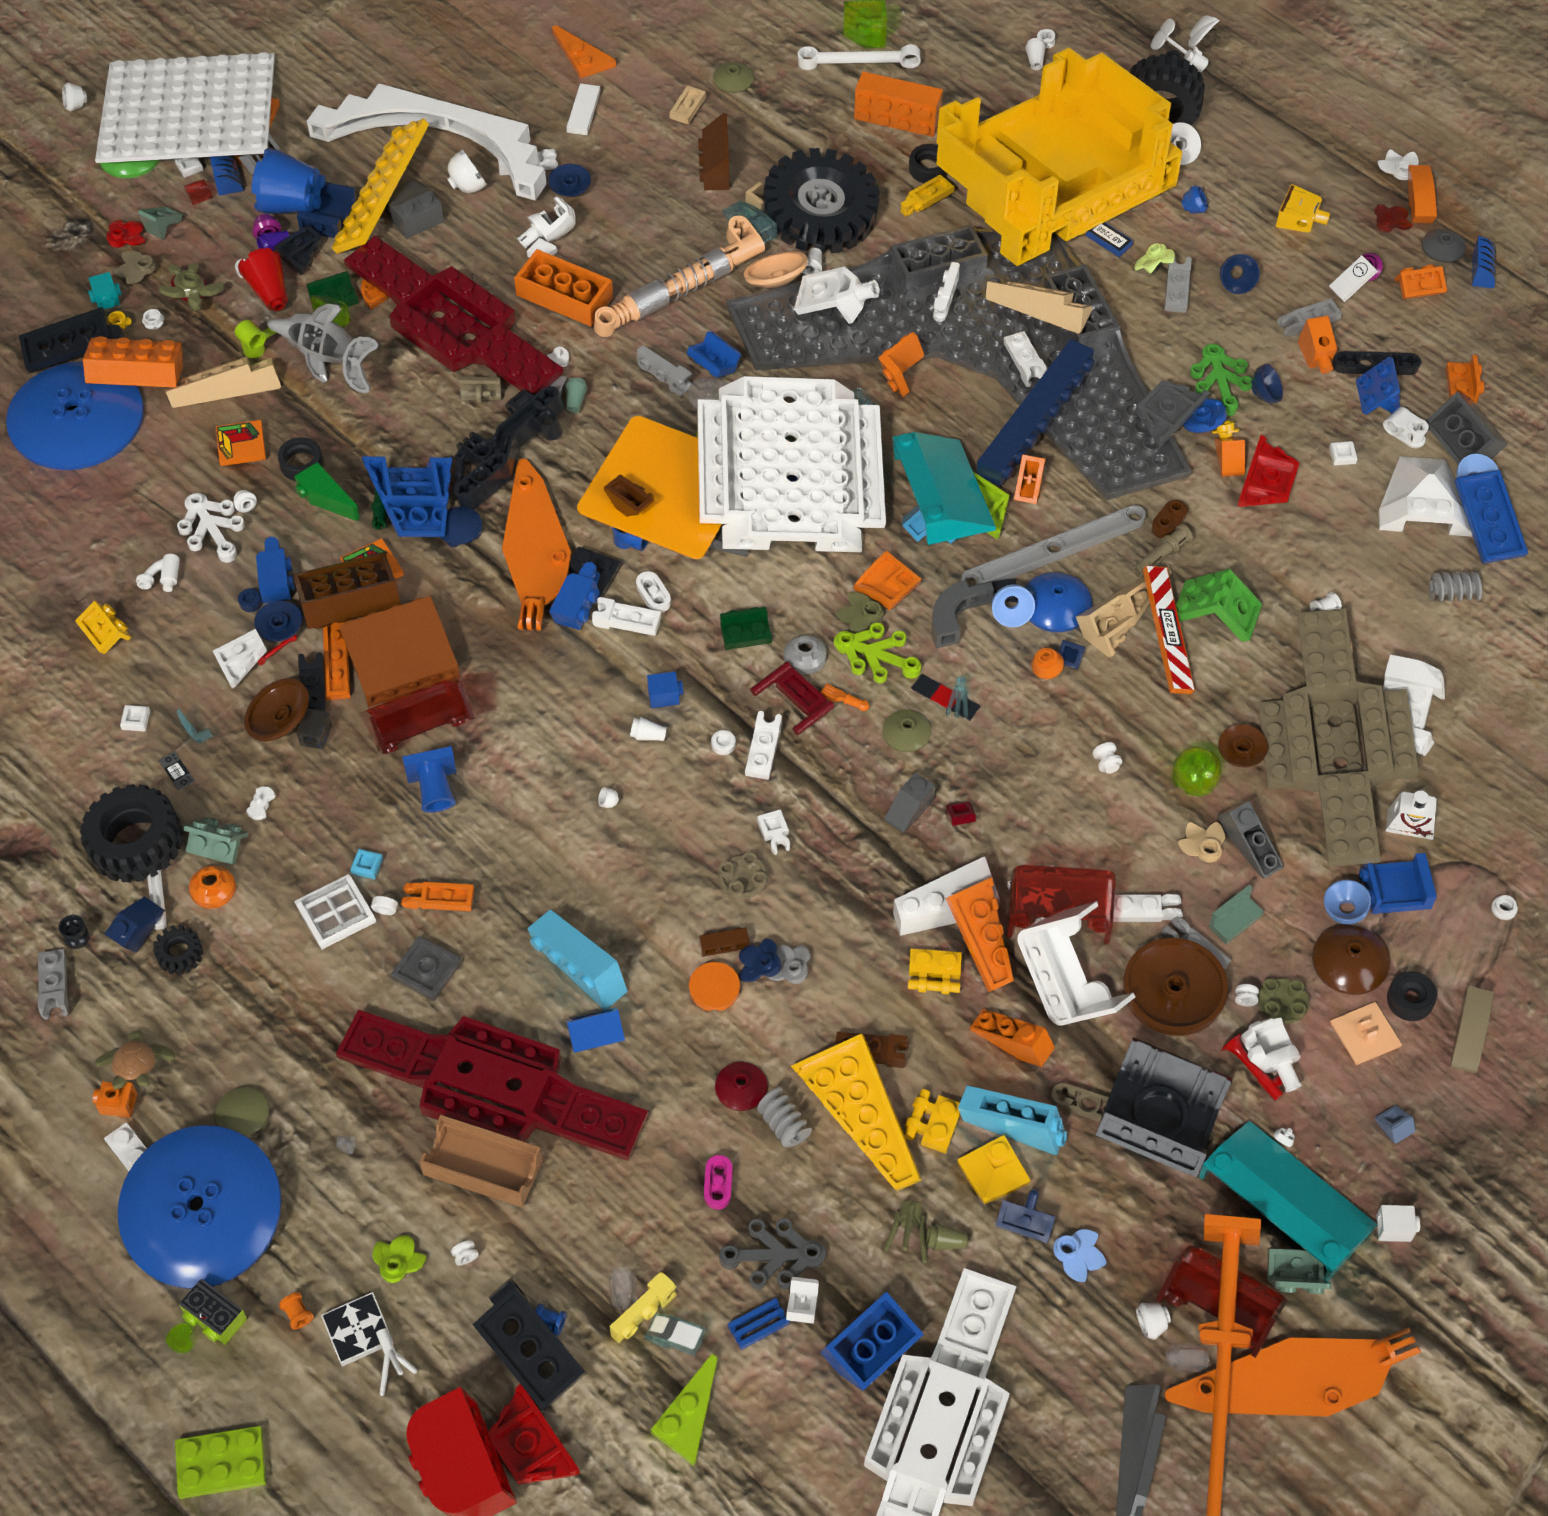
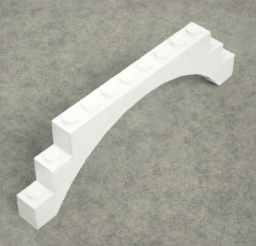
[307,84,546,201]

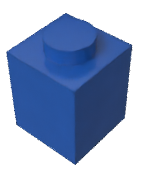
[647,671,683,708]

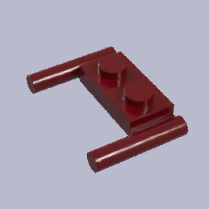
[750,661,835,735]

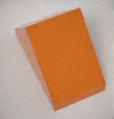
[1214,437,1245,476]
[1014,454,1045,504]

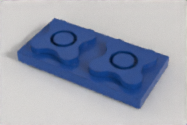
[1454,470,1528,564]

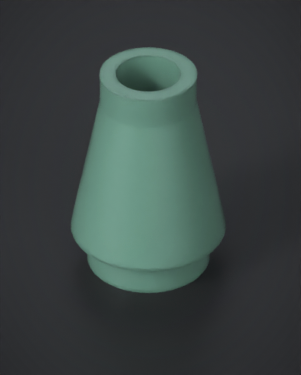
[565,378,588,413]

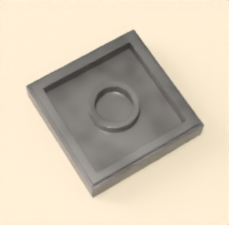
[390,935,463,1001]

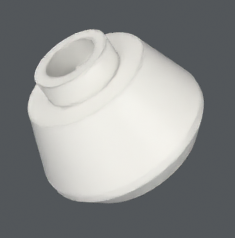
[62,82,87,112]
[1136,1302,1171,1340]

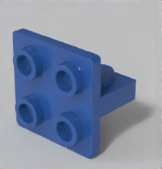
[1356,357,1400,415]

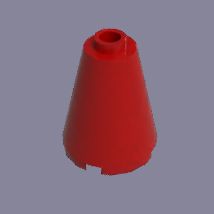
[238,248,288,311]

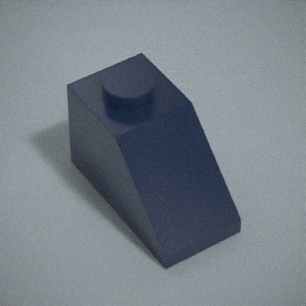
[105,896,165,953]

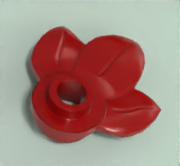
[106,220,146,248]

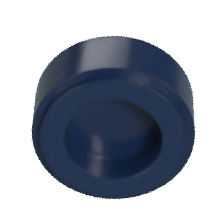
[238,588,263,612]

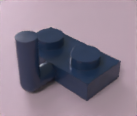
[995,1187,1056,1243]

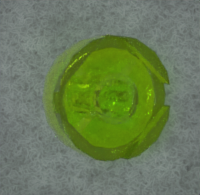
[1171,746,1221,797]

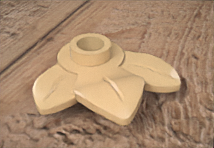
[1178,822,1225,863]

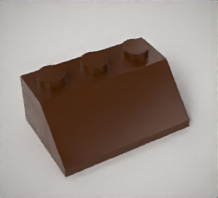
[698,113,730,191]

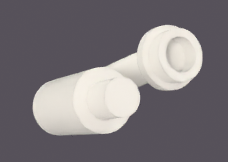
[136,554,180,592]

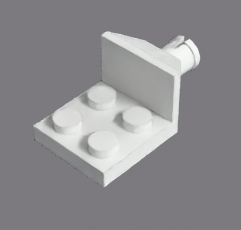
[794,267,880,324]

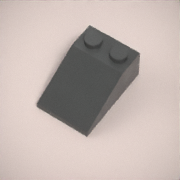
[384,180,444,239]

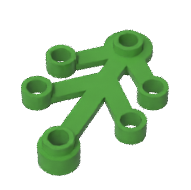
[1190,344,1252,416]

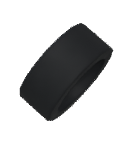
[909,144,948,183]
[277,437,323,481]

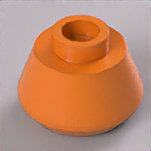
[1031,648,1064,679]

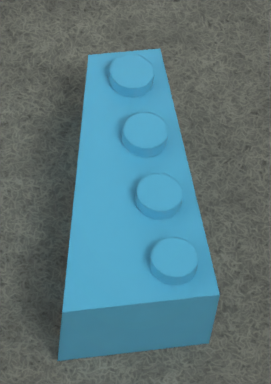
[528,909,628,1010]

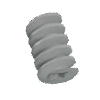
[1428,571,1482,602]
[757,1087,812,1148]

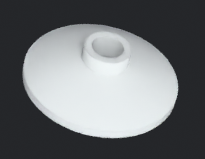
[1170,123,1201,165]

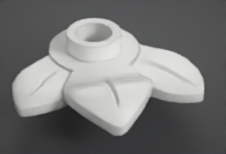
[1377,149,1419,180]

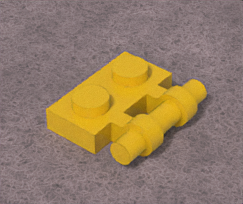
[908,949,962,995]
[904,1089,961,1154]

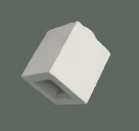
[1376,1205,1420,1242]

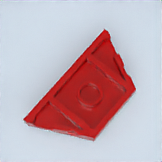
[1237,435,1300,507]
[489,1384,580,1485]

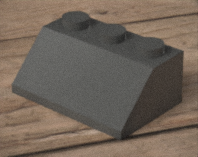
[1426,391,1508,465]

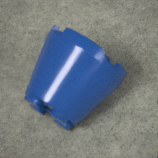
[252,148,325,214]

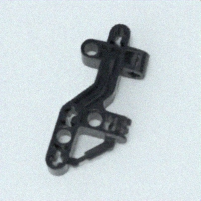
[454,386,564,510]

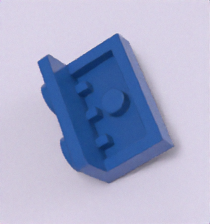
[687,331,741,378]

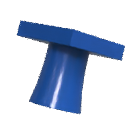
[402,746,456,813]

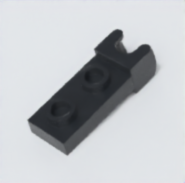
[298,652,326,719]

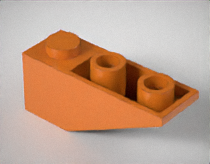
[970,1009,1055,1067]

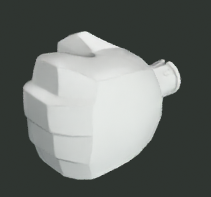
[517,196,576,249]
[1241,1018,1302,1092]

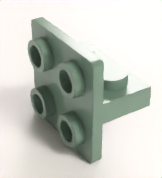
[183,817,248,864]

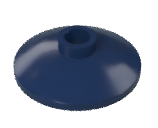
[548,164,591,197]
[254,601,302,641]

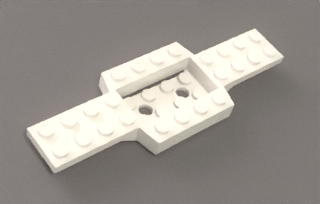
[864,1268,1016,1516]

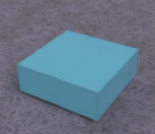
[350,849,383,880]

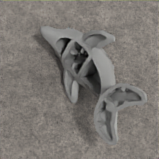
[267,304,380,393]

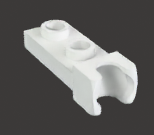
[1004,331,1047,387]
[592,597,662,636]
[745,711,782,780]

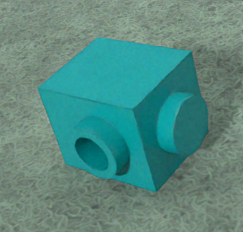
[88,272,122,309]

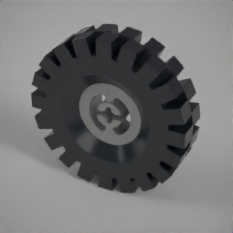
[763,148,880,254]

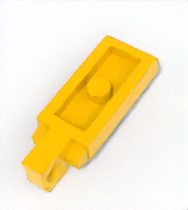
[900,175,955,217]

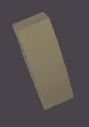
[1450,986,1494,1074]

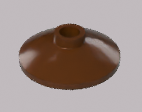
[1218,724,1268,767]

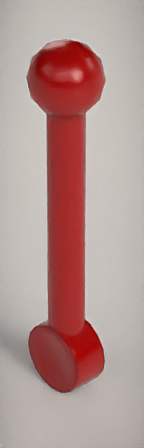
[257,634,297,666]

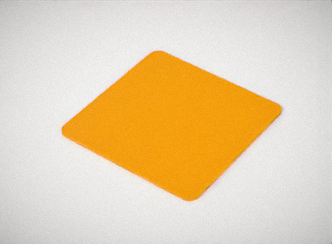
[577,416,722,559]

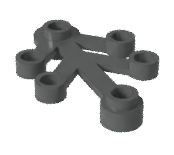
[719,1218,826,1290]

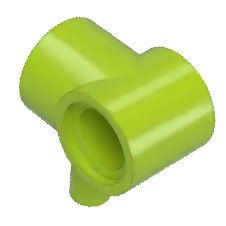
[235,320,277,358]

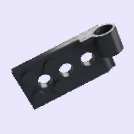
[19,307,125,373]
[472,1278,587,1411]

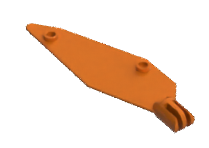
[502,459,571,631]
[1164,1327,1421,1417]

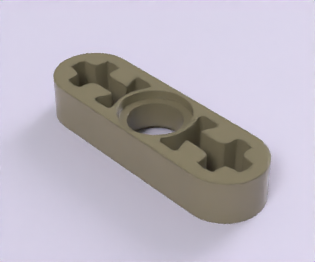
[1051,1083,1109,1122]

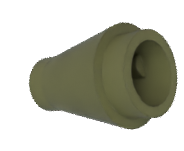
[926,1223,967,1251]

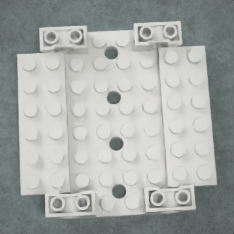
[697,376,886,552]

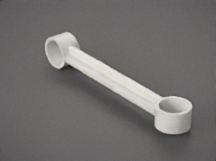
[798,44,921,70]

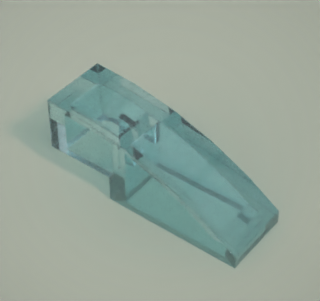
[722,201,777,243]

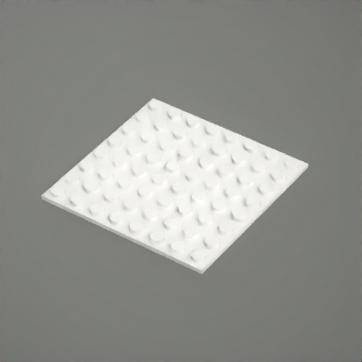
[95,52,275,163]

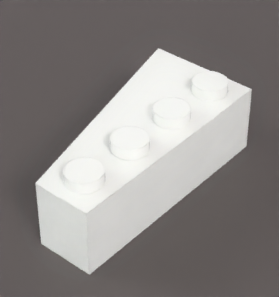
[893,856,1000,936]

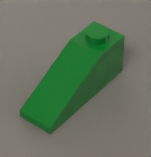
[295,462,360,521]

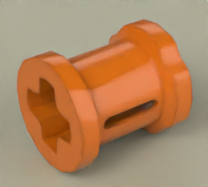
[279,1292,314,1330]

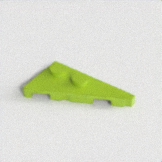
[650,1354,718,1466]

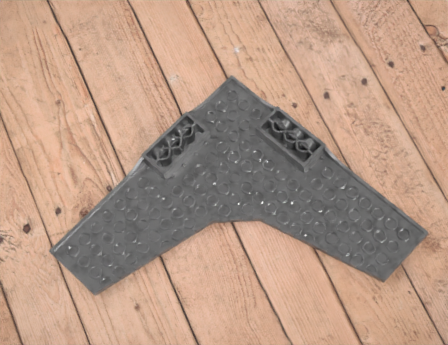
[726,224,1191,500]

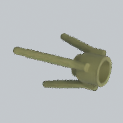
[884,1201,927,1264]

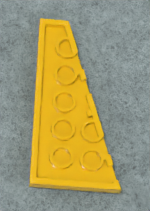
[791,1034,922,1191]

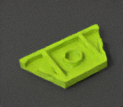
[973,472,1009,540]

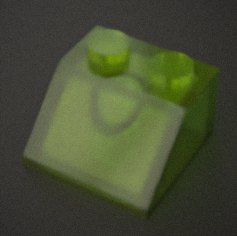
[843,0,887,49]

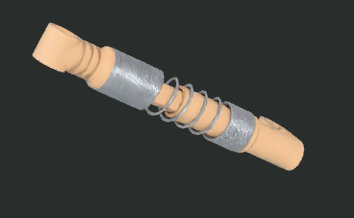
[594,216,765,337]

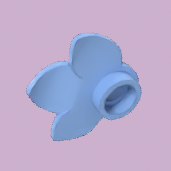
[1053,1229,1107,1282]

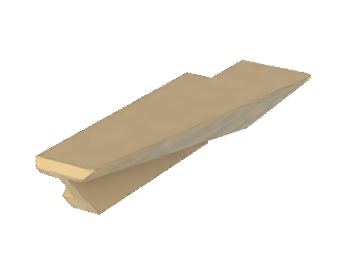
[986,281,1092,334]
[166,357,281,408]

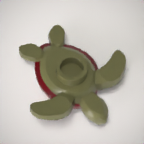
[159,263,224,311]

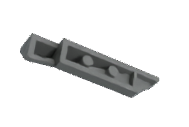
[1116,1384,1166,1516]

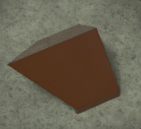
[604,474,654,517]

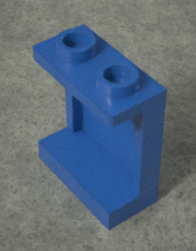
[1359,853,1437,914]

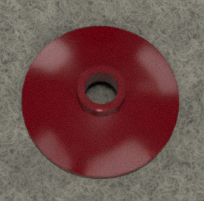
[715,1062,768,1111]

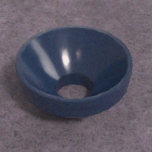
[1219,254,1260,294]
[1251,363,1283,404]

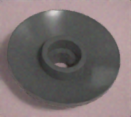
[1422,229,1466,263]

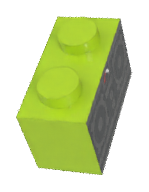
[179,1279,247,1345]

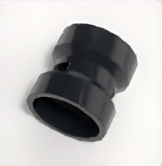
[59,915,90,949]

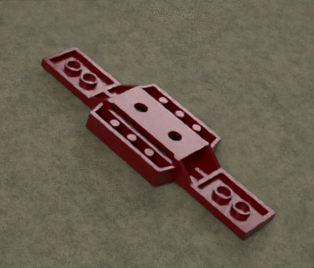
[344,236,563,396]
[336,1009,649,1161]

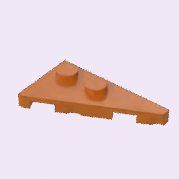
[552,25,616,78]

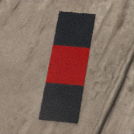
[910,674,981,721]

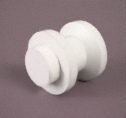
[1092,742,1122,774]

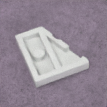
[213,629,267,688]

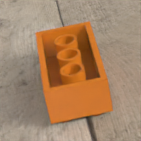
[854,71,943,137]
[514,249,613,327]
[83,336,183,388]

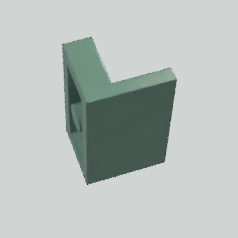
[1208,885,1264,945]

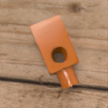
[1297,316,1337,374]

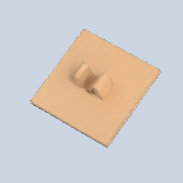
[1330,1002,1402,1065]

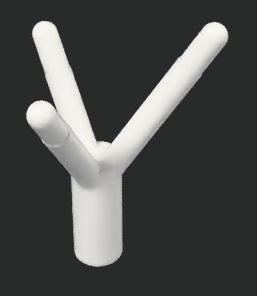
[376,1328,418,1396]

